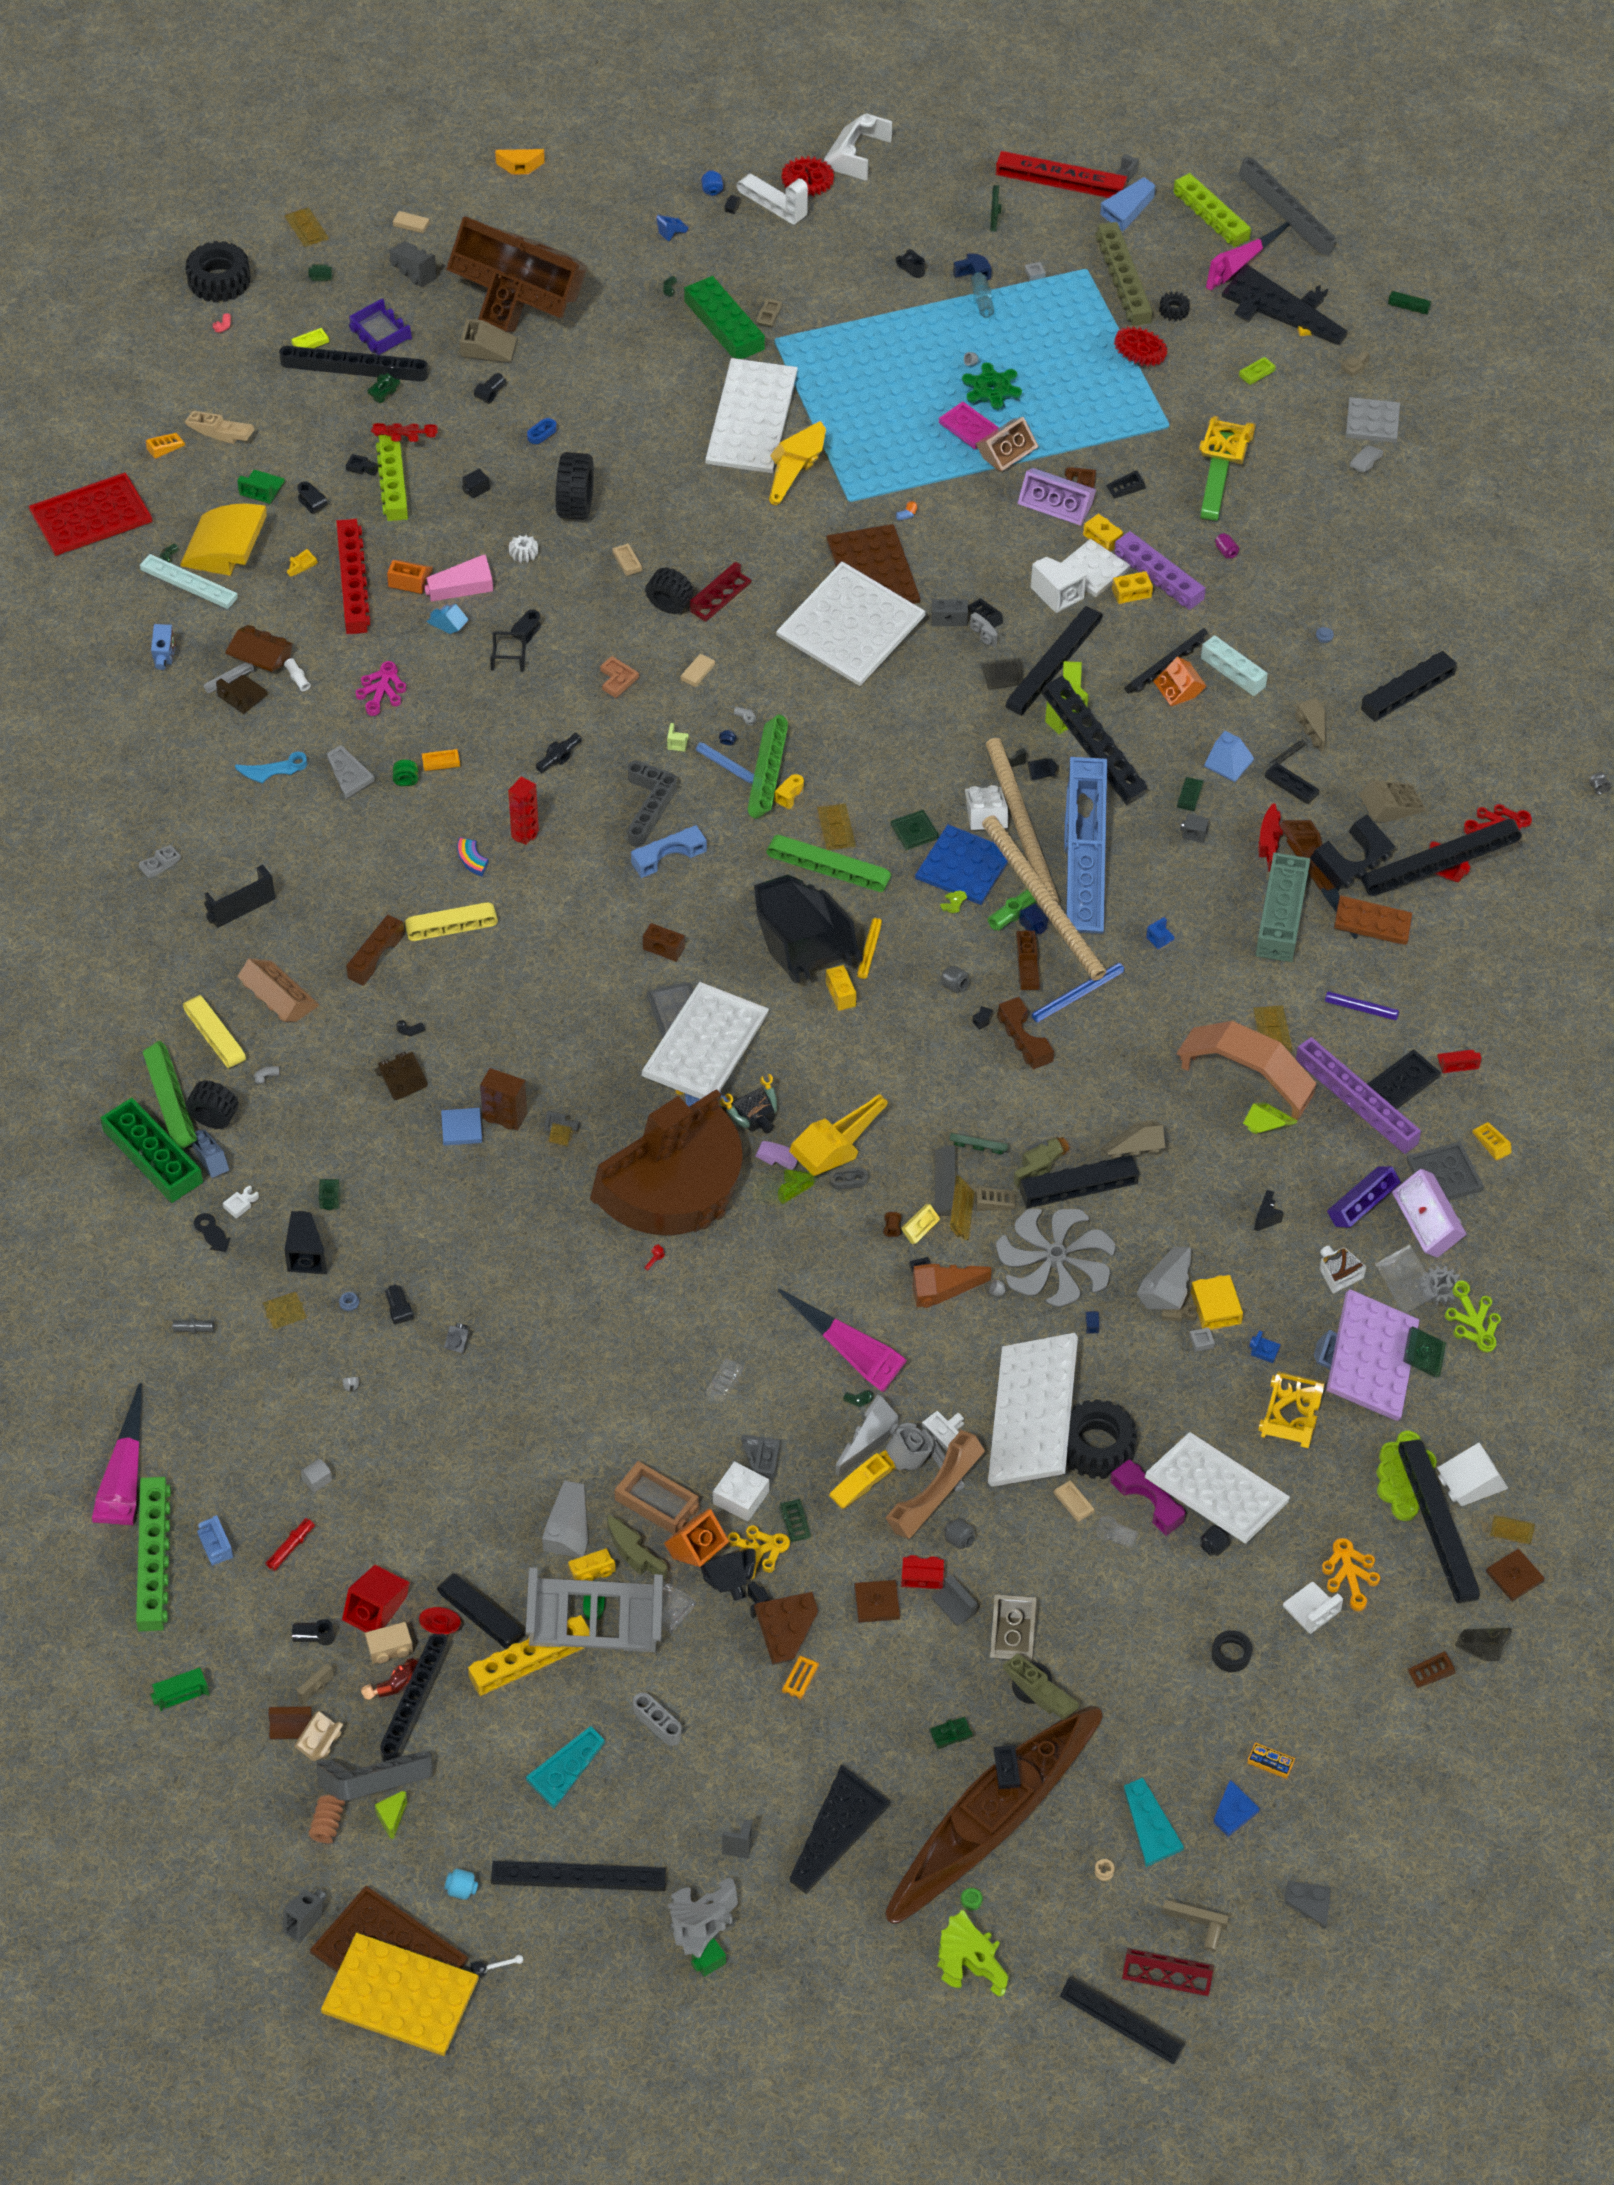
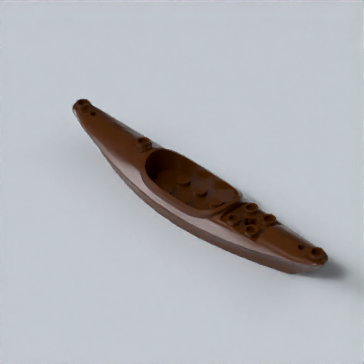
[885,1706,1103,1924]

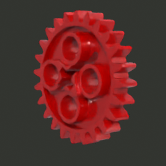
[781,156,834,197]
[1114,326,1168,367]

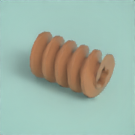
[309,1795,345,1844]

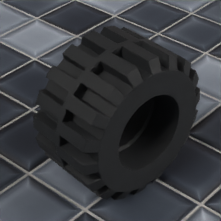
[645,567,694,614]
[185,1080,239,1129]

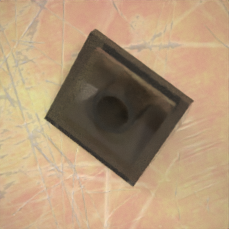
[980,657,1023,690]

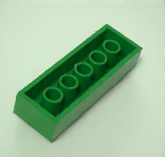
[684,276,765,359]
[100,1097,203,1203]

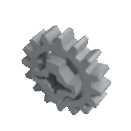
[1419,1266,1462,1306]

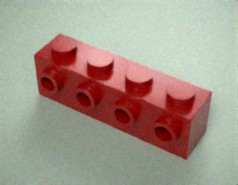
[508,776,539,845]

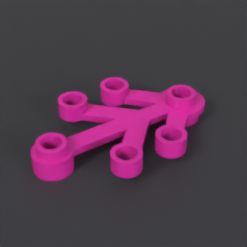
[356,661,406,716]

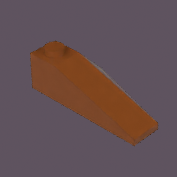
[912,1264,991,1308]

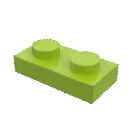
[1239,357,1276,385]

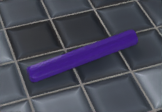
[1325,991,1399,1020]

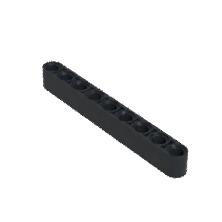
[279,346,428,382]
[1005,606,1103,716]
[1361,819,1522,896]
[1398,1439,1480,1604]

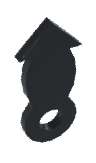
[194,1213,230,1252]

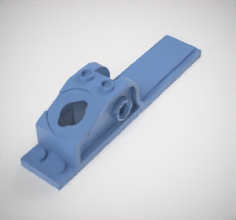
[1064,757,1107,934]

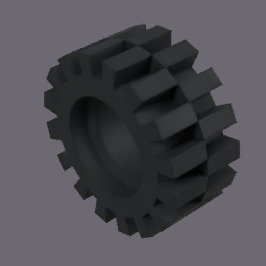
[1159,291,1190,322]

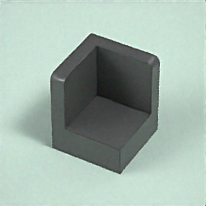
[1115,154,1139,182]

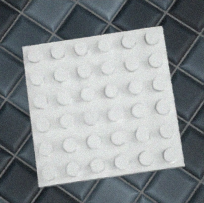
[776,562,925,686]

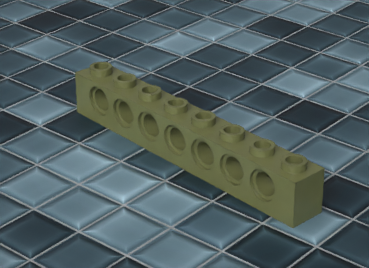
[1095,222,1152,326]

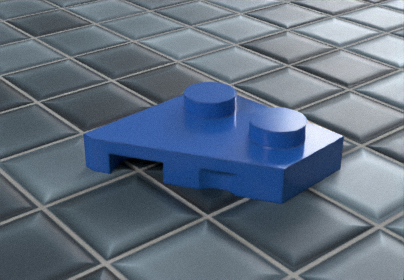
[1213,1781,1260,1837]

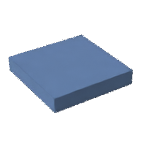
[441,1108,482,1146]

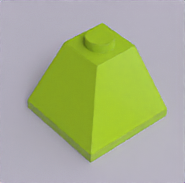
[1243,1102,1298,1134]

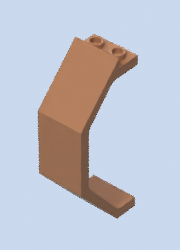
[1176,1021,1316,1120]

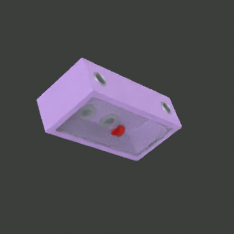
[1392,1169,1467,1257]

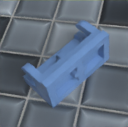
[197,1515,233,1566]

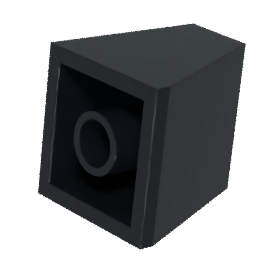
[284,1211,327,1275]

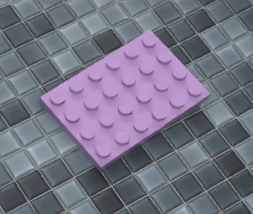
[1326,1289,1419,1421]

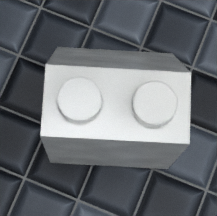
[1031,557,1086,613]
[1437,1443,1508,1506]

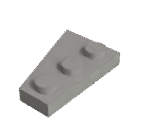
[327,745,375,799]

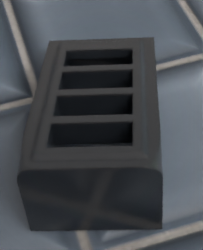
[1106,470,1146,499]
[968,598,1003,628]

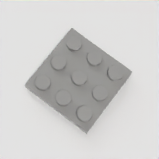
[1346,397,1400,443]

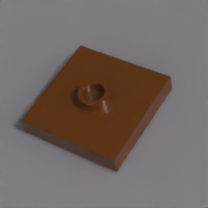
[1486,1548,1545,1602]
[854,1580,900,1623]

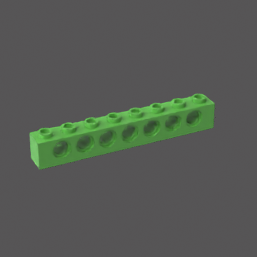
[136,1477,171,1632]

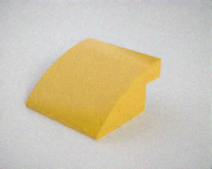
[180,504,267,576]

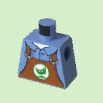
[151,624,176,670]

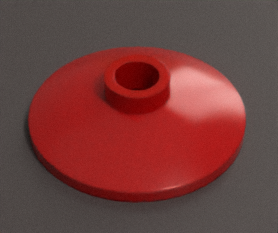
[419,1607,461,1634]

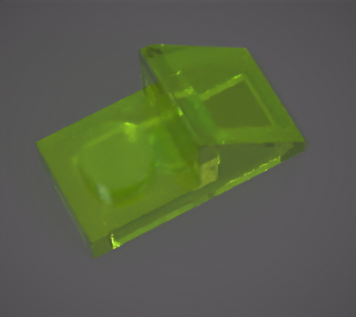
[778,1169,814,1204]

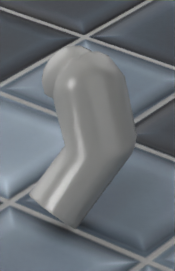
[734,707,756,725]
[253,1066,280,1084]

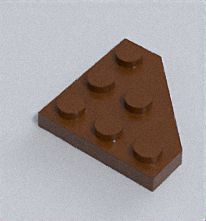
[754,1592,818,1665]

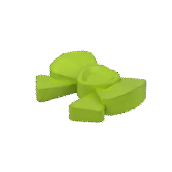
[940,890,967,913]

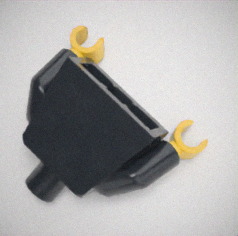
[701,1538,758,1601]

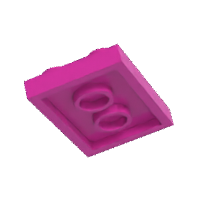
[939,401,999,449]

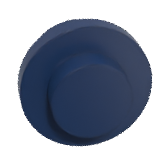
[719,730,737,746]

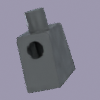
[283,1889,326,1943]

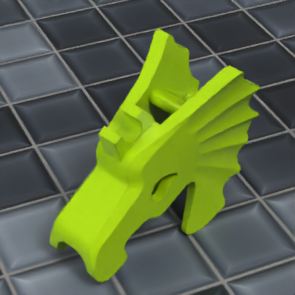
[937,1910,1008,1997]

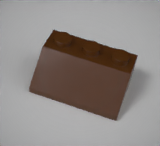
[225,625,293,672]

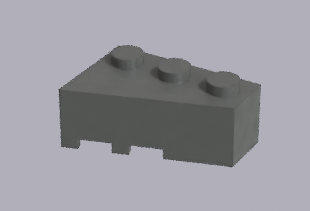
[389,241,436,288]

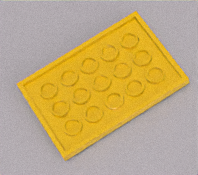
[321,1933,479,2056]

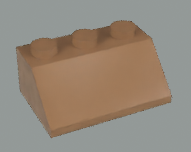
[975,417,1039,471]

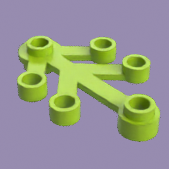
[1444,1281,1501,1352]

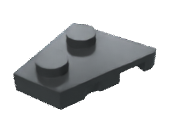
[741,1434,780,1478]
[1285,1881,1331,1928]

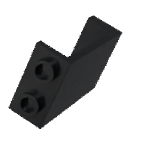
[204,864,275,928]

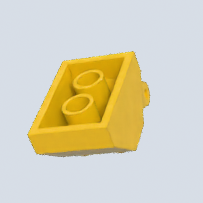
[769,421,826,505]
[789,1094,888,1176]

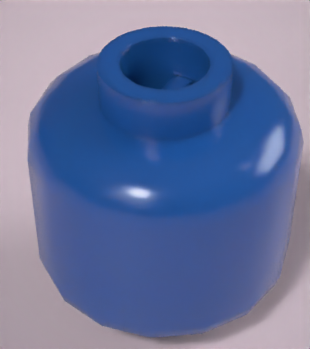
[701,171,723,196]

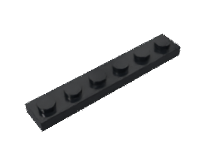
[1124,628,1208,694]
[1059,1976,1185,2065]

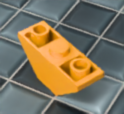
[495,149,545,175]

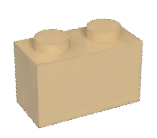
[365,1622,413,1664]

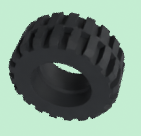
[185,241,251,303]
[555,452,594,520]
[1066,1399,1137,1479]

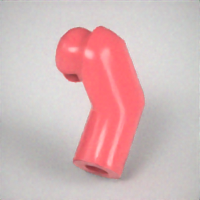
[213,313,231,333]

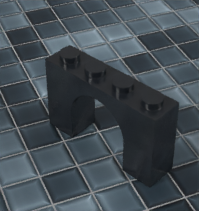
[1310,814,1395,891]

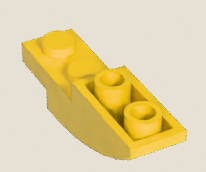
[829,1449,896,1510]

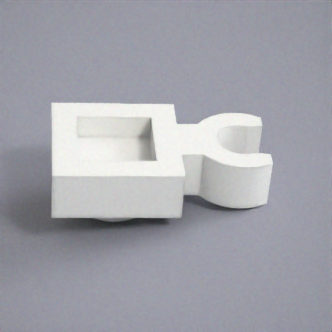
[223,1186,259,1219]

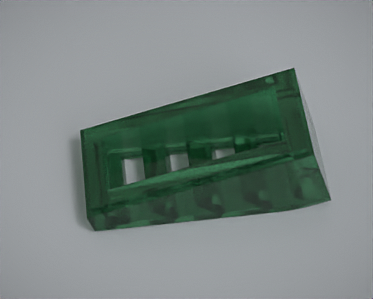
[779,1499,811,1543]

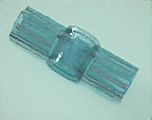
[971,273,994,318]

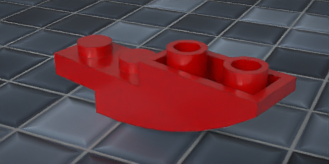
[1258,803,1283,872]

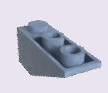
[191,1130,229,1178]

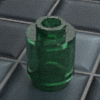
[308,264,332,281]

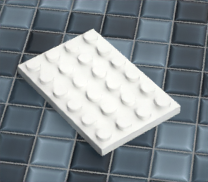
[1145,1432,1290,1544]

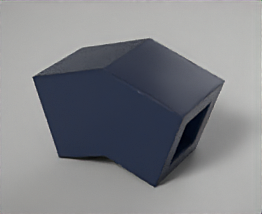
[1085,1311,1099,1334]

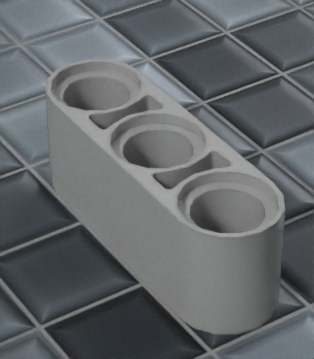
[633,1692,682,1746]

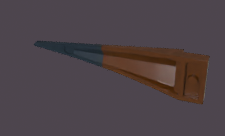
[1280,820,1358,939]

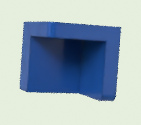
[1146,917,1175,949]

